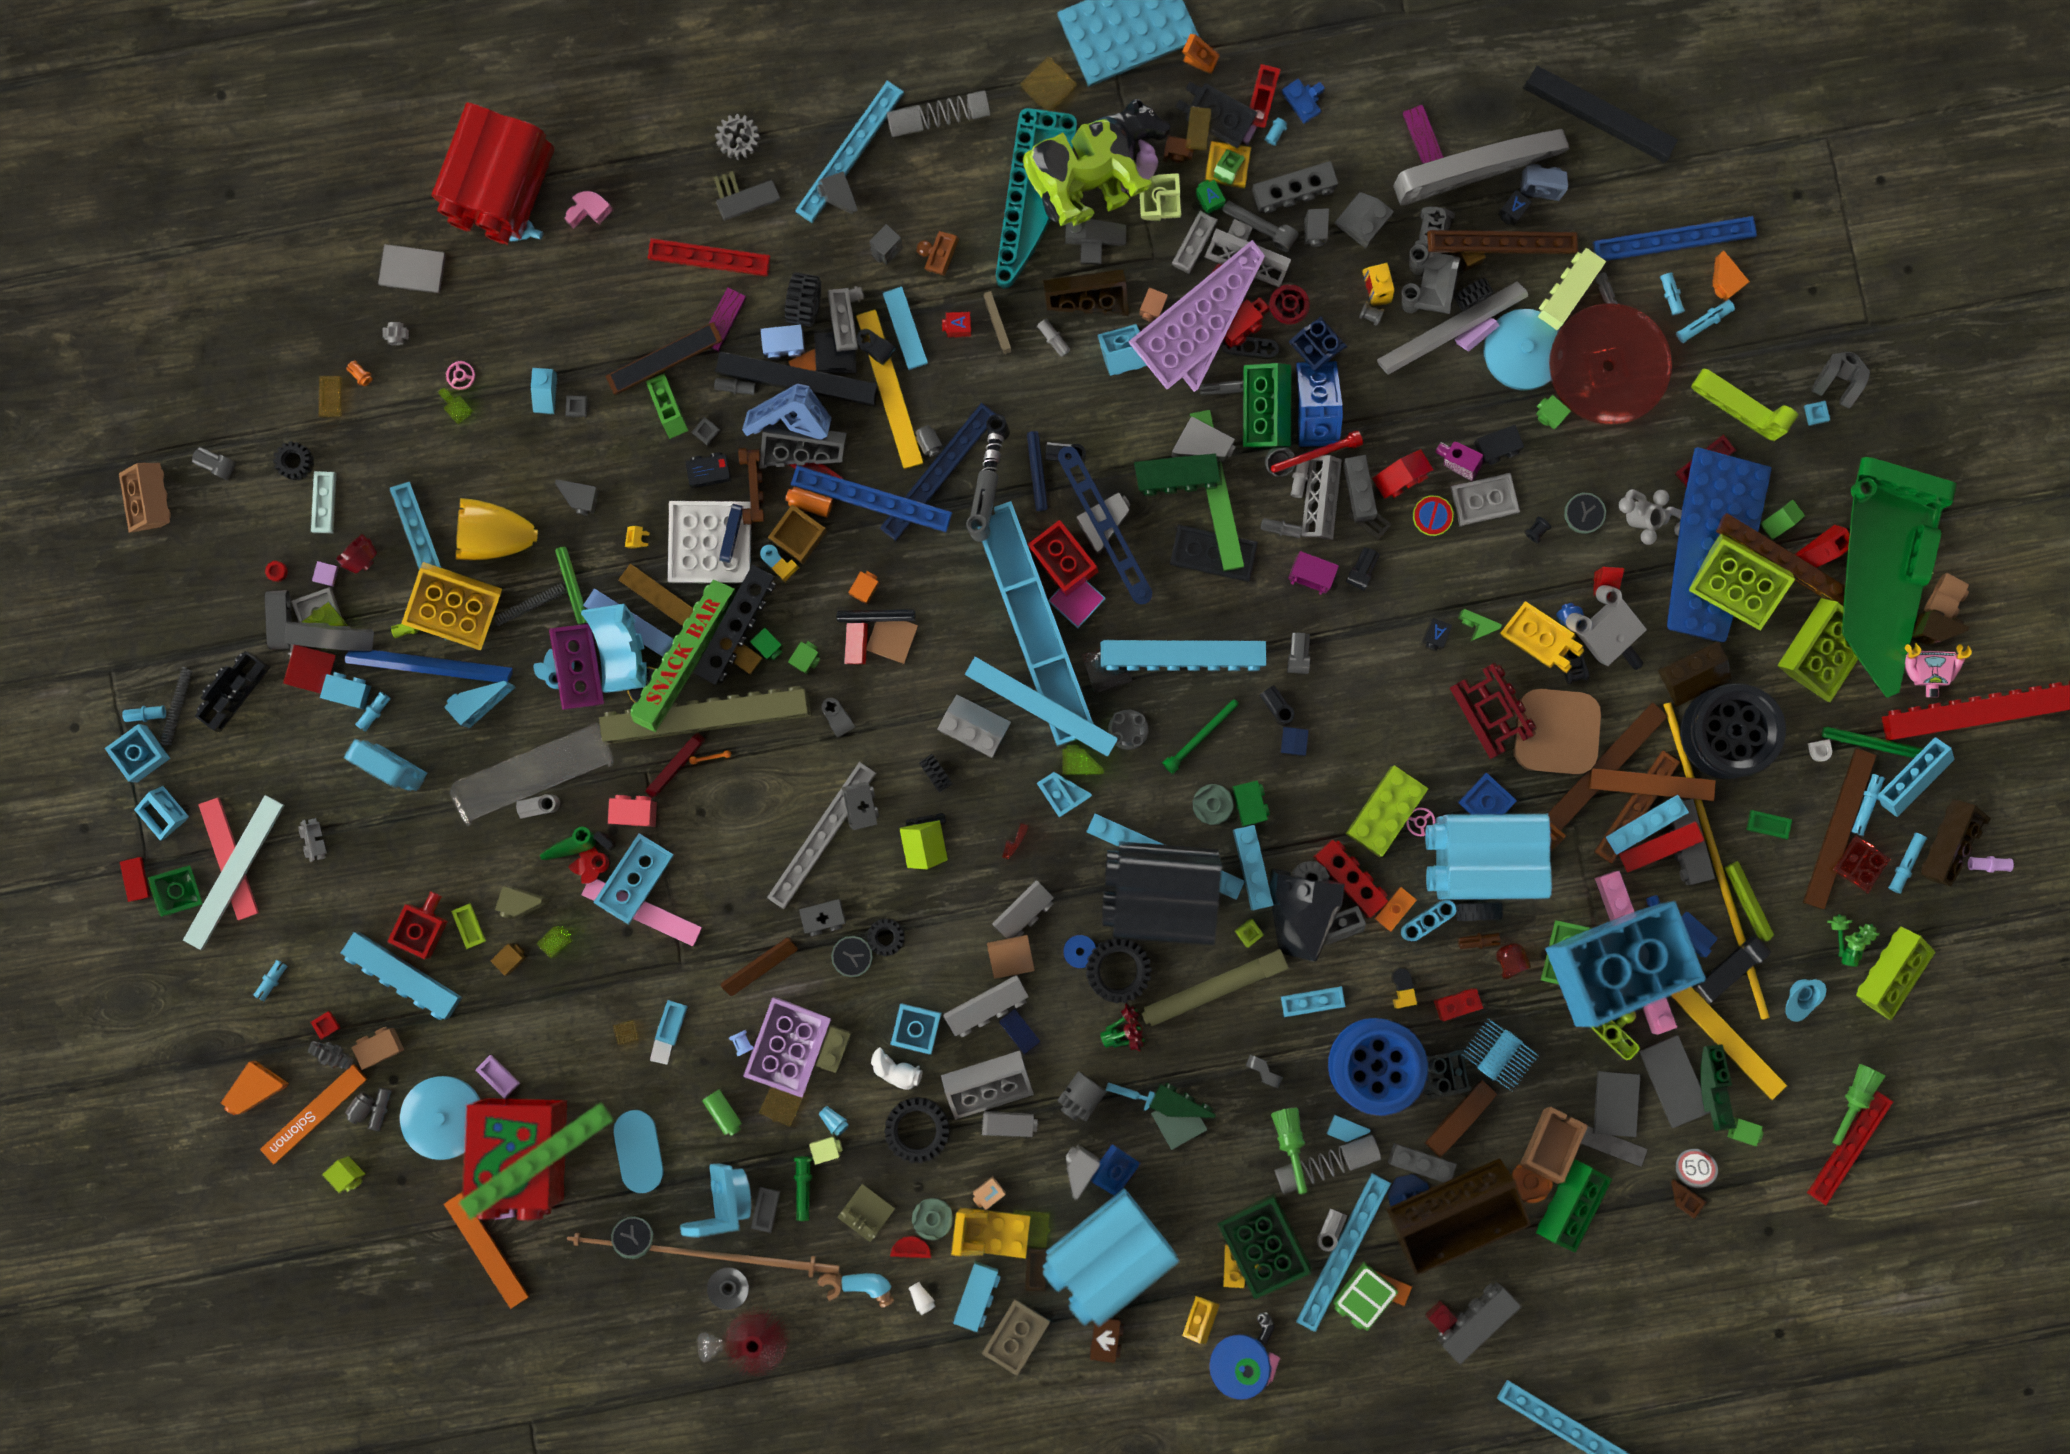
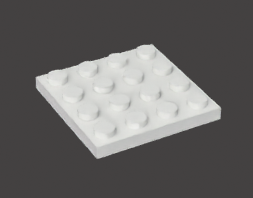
[668,501,751,584]

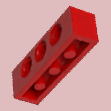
[1313,840,1389,918]

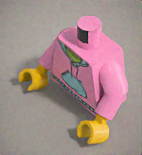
[1905,643,1972,698]

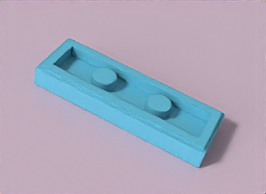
[1280,986,1346,1017]

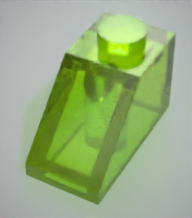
[1062,745,1104,775]

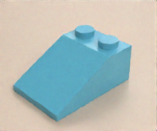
[444,681,516,728]

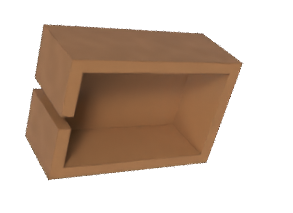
[1520,1107,1588,1184]

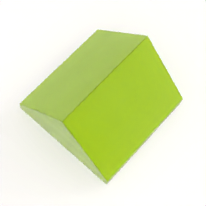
[900,820,948,869]

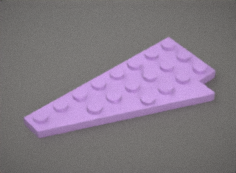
[1129,240,1265,392]

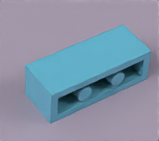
[953,1261,1001,1332]

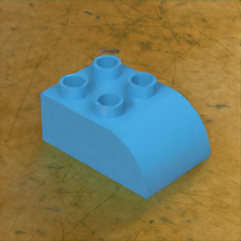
[1545,901,1706,1027]

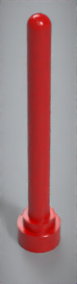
[1271,430,1363,473]

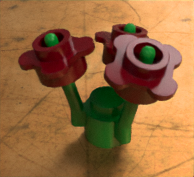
[1100,1003,1145,1052]

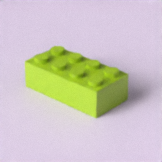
[1346,765,1428,857]

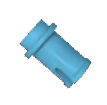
[1265,118,1287,145]

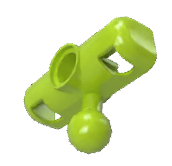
[1591,1011,1639,1060]

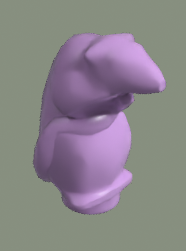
[1121,139,1158,193]

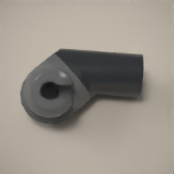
[1257,1312,1275,1344]

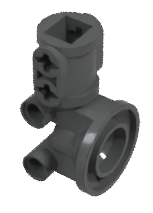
[1402,207,1461,314]

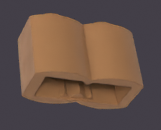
[1924,573,1969,619]

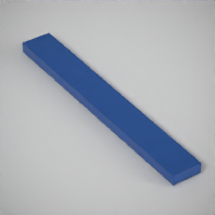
[1593,216,1757,261]
[791,466,953,533]
[345,650,513,682]

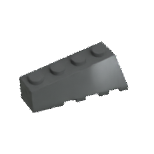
[759,423,847,469]

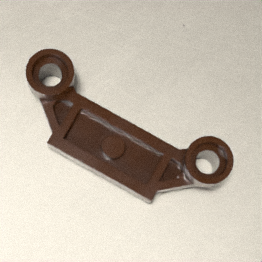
[738,448,764,525]

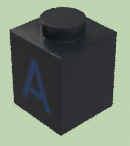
[1498,190,1532,226]
[1421,618,1452,651]

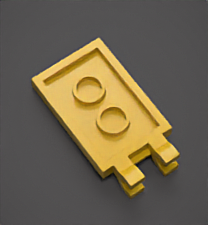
[1501,601,1584,673]

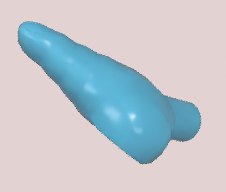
[510,220,543,241]

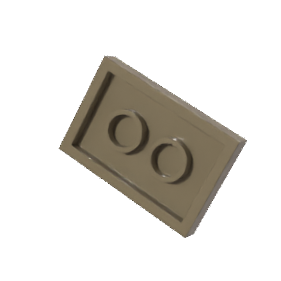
[982,1299,1050,1376]

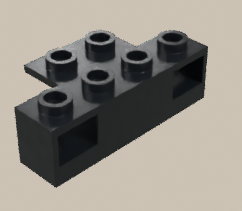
[195,651,271,732]

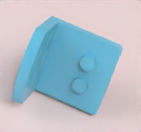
[680,1163,751,1236]

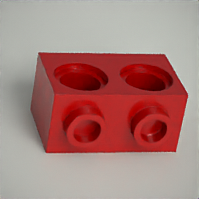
[1434,988,1483,1021]

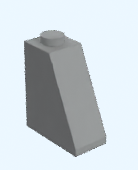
[1171,416,1236,461]
[1076,493,1130,554]
[982,1110,1038,1137]

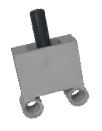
[1566,585,1647,670]

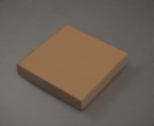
[866,621,918,664]
[987,935,1035,979]

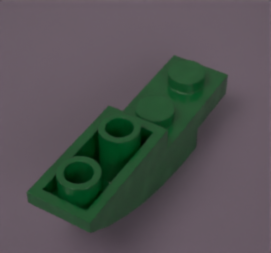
[1701,1044,1736,1131]

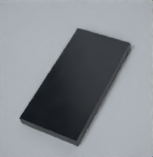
[1170,525,1258,582]

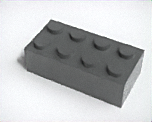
[1436,1282,1521,1364]

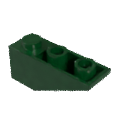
[1149,1082,1216,1118]

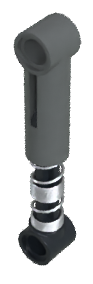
[966,414,1010,542]

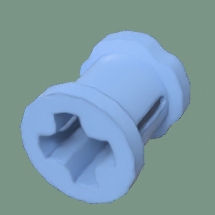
[729,1030,754,1056]

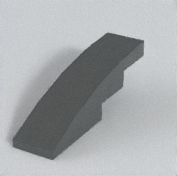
[285,622,374,651]

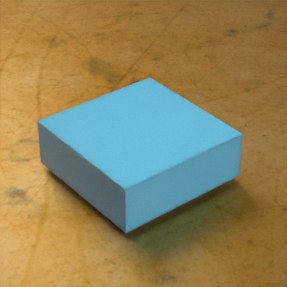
[1804,401,1830,426]

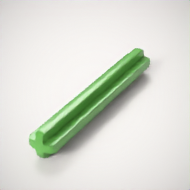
[555,547,588,625]

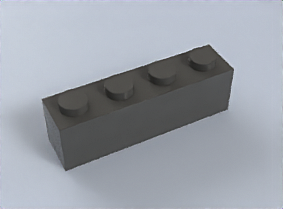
[1669,799,1715,885]

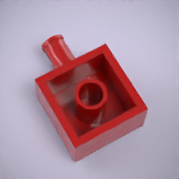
[387,891,448,959]

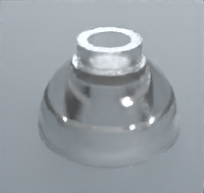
[697,1332,723,1362]

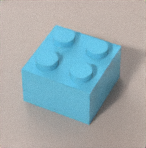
[105,724,170,783]
[891,1003,941,1054]

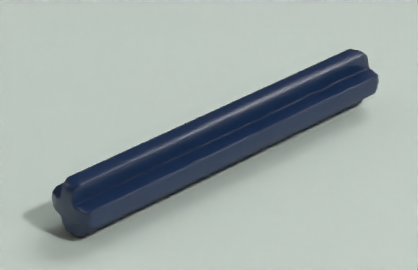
[1027,431,1048,511]

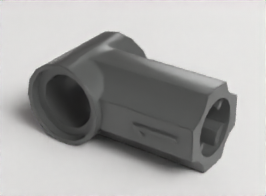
[192,447,237,481]
[1287,633,1310,674]

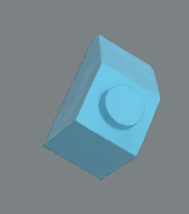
[531,368,557,414]

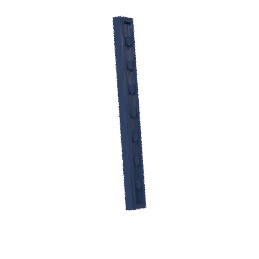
[880,403,995,541]

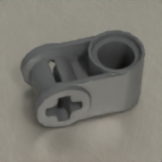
[822,698,855,738]

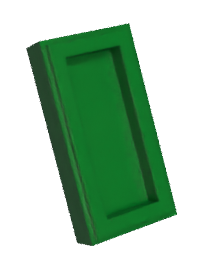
[1746,810,1792,840]

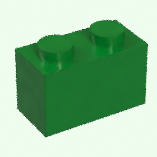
[1232,780,1270,827]

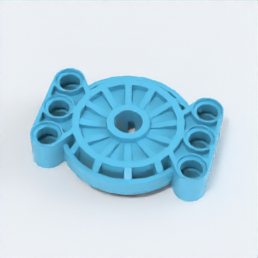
[344,739,427,791]

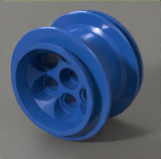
[1328,1018,1428,1115]

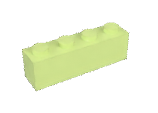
[1538,248,1606,331]

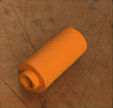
[786,486,833,518]

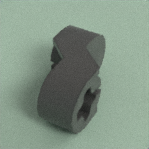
[1246,1055,1283,1089]

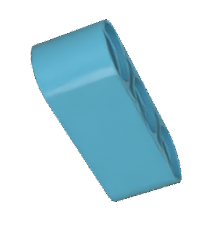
[1401,900,1456,941]

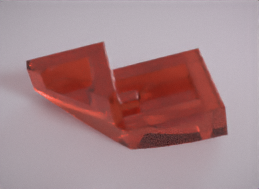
[1002,823,1029,859]

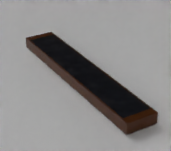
[605,322,723,395]

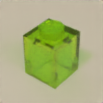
[536,926,572,958]

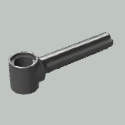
[1223,201,1299,252]

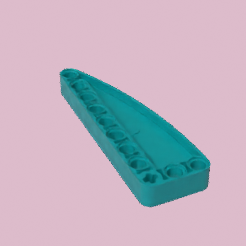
[996,108,1077,288]

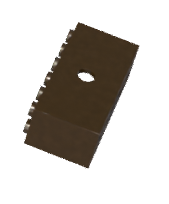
[1386,1158,1531,1276]

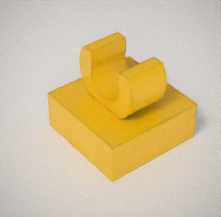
[625,526,649,548]

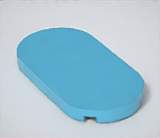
[614,1110,664,1193]

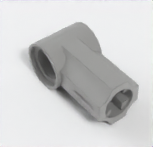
[516,794,560,819]
[1316,1209,1347,1251]

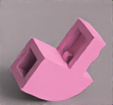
[565,191,613,228]

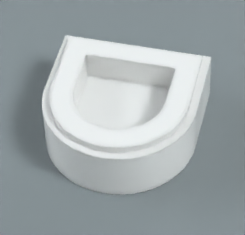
[1808,739,1832,762]

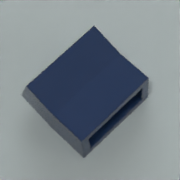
[1281,727,1309,756]

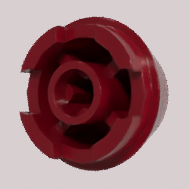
[1269,284,1310,324]
[336,534,377,574]

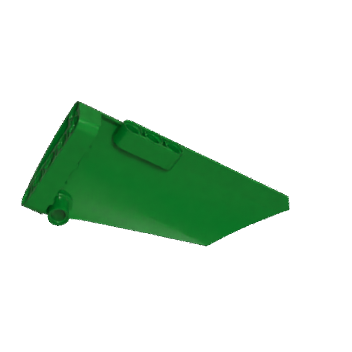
[1842,457,1957,698]

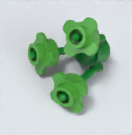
[1827,914,1880,967]

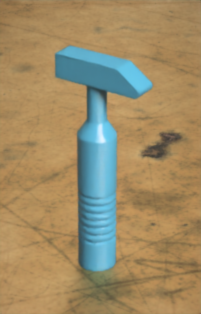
[1106,1083,1155,1110]

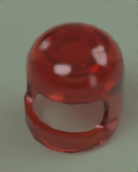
[1496,943,1531,980]

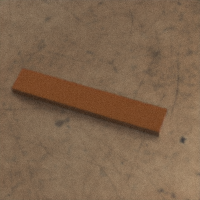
[1594,751,1680,863]
[1589,768,1716,801]

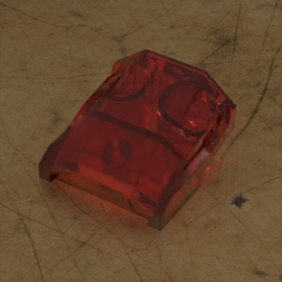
[1833,835,1891,894]

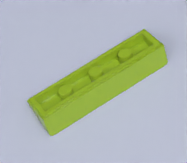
[1724,861,1773,942]

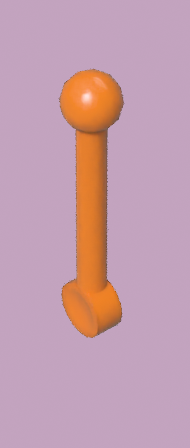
[689,750,731,765]

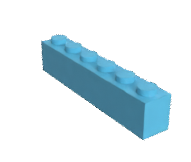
[341,932,463,1020]

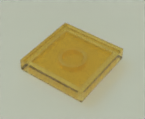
[1020,56,1077,111]

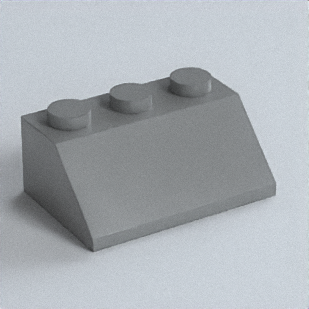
[937,695,1011,759]
[992,880,1053,939]
[1066,1144,1100,1199]

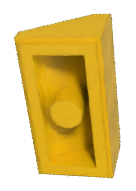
[1182,1296,1219,1344]

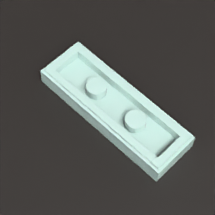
[311,471,336,533]

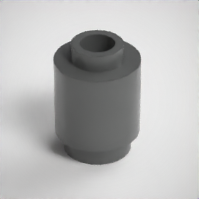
[915,425,942,457]
[345,1092,375,1124]

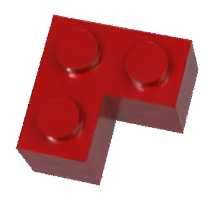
[1372,449,1434,499]

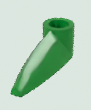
[540,827,596,860]

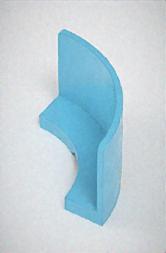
[581,604,647,693]

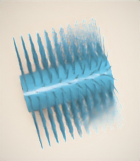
[1461,1019,1538,1091]

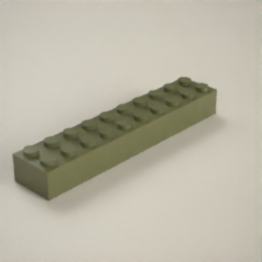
[599,686,811,744]

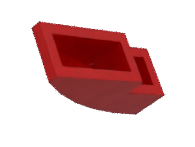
[1250,64,1280,128]

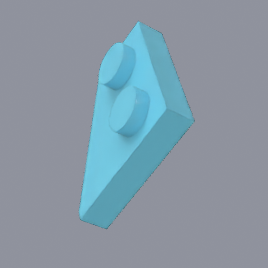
[1037,772,1092,817]

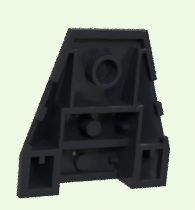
[1269,868,1345,962]

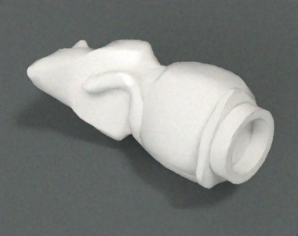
[871,1047,923,1090]

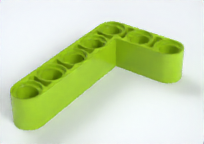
[1691,369,1798,441]

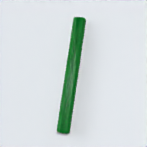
[1821,727,1923,758]

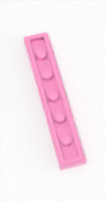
[582,879,702,946]

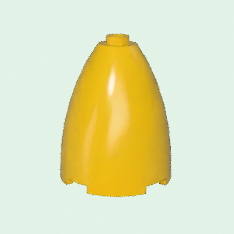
[456,498,538,560]

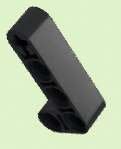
[1694,935,1772,1004]

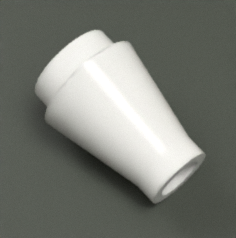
[908,1282,936,1315]

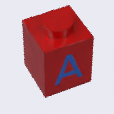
[942,312,971,337]

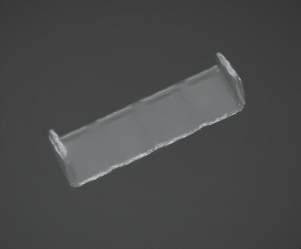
[450,723,614,826]

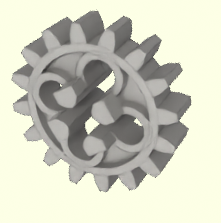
[715,114,760,159]

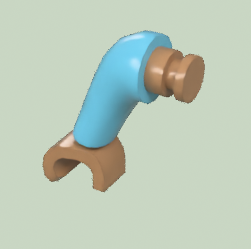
[817,1273,894,1307]

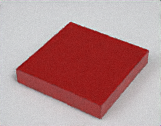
[283,644,336,694]

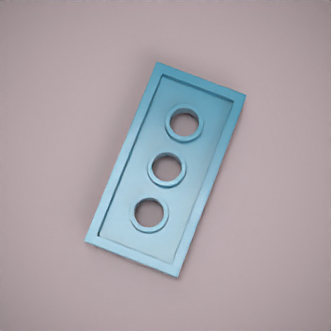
[593,833,674,925]

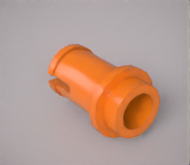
[346,361,372,386]

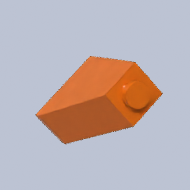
[221,1060,289,1115]

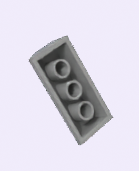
[943,975,1029,1037]
[941,1051,1034,1120]

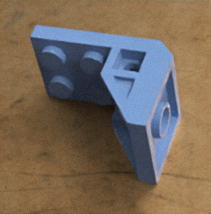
[742,383,831,440]

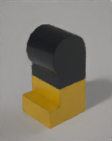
[1391,968,1417,1008]

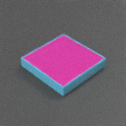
[1048,581,1106,629]

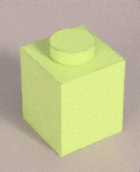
[809,1136,843,1165]

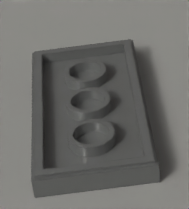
[1639,1035,1710,1128]

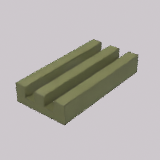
[714,172,739,199]

